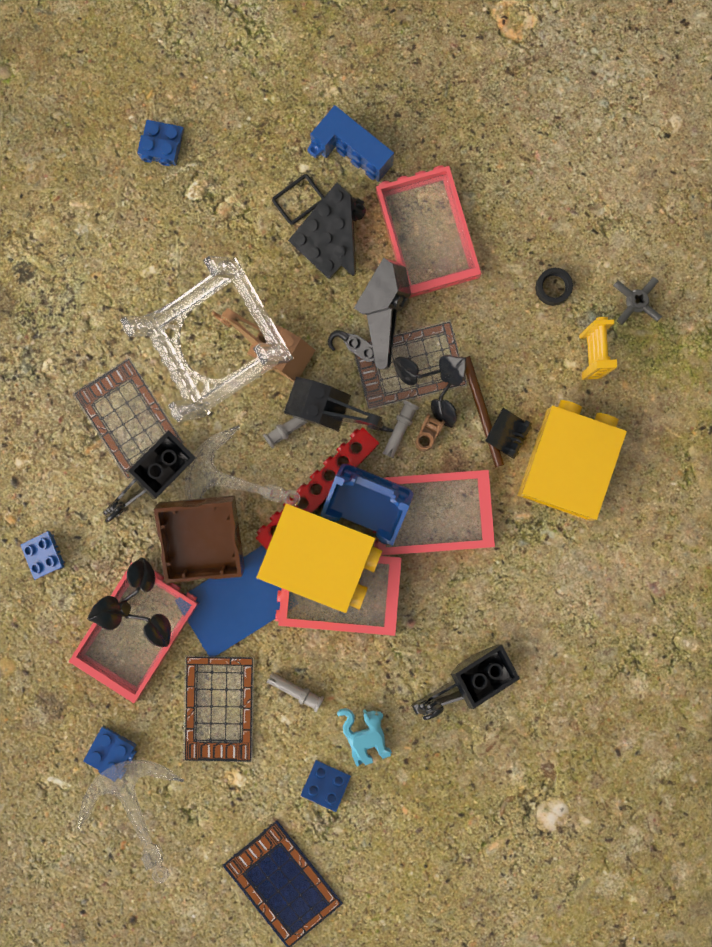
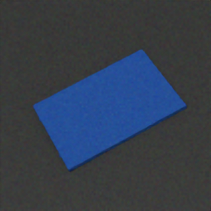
[175,545,299,657]

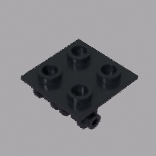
[485,408,532,459]

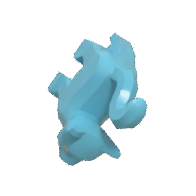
[337,708,392,766]

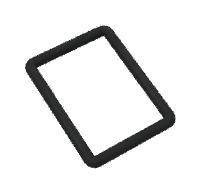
[272,174,325,225]

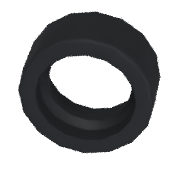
[535,267,573,306]

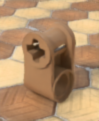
[415,413,445,452]

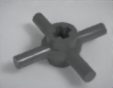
[613,277,662,325]

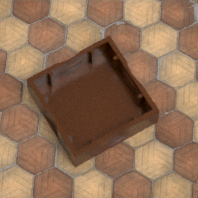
[154,496,245,583]

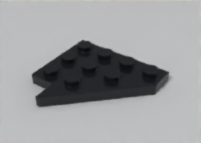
[288,182,356,279]

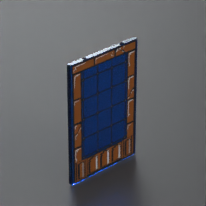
[222,820,343,947]

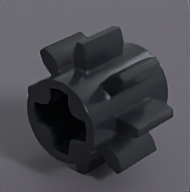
[352,197,366,222]

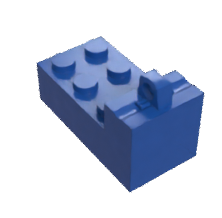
[307,105,394,182]

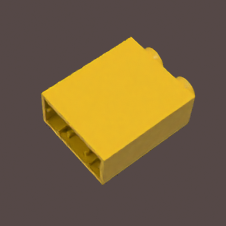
[517,400,627,521]
[256,504,383,613]

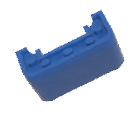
[320,464,413,546]

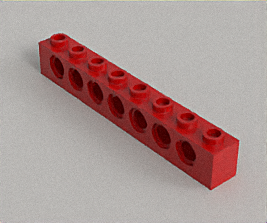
[256,427,379,550]

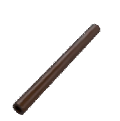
[466,356,504,468]

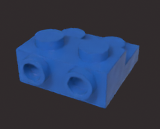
[137,120,184,166]
[83,726,137,781]

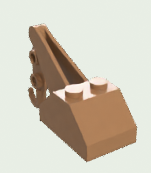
[212,308,316,382]

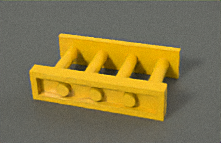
[579,317,617,380]

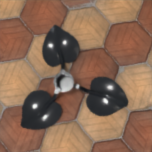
[394,355,466,428]
[87,557,171,647]

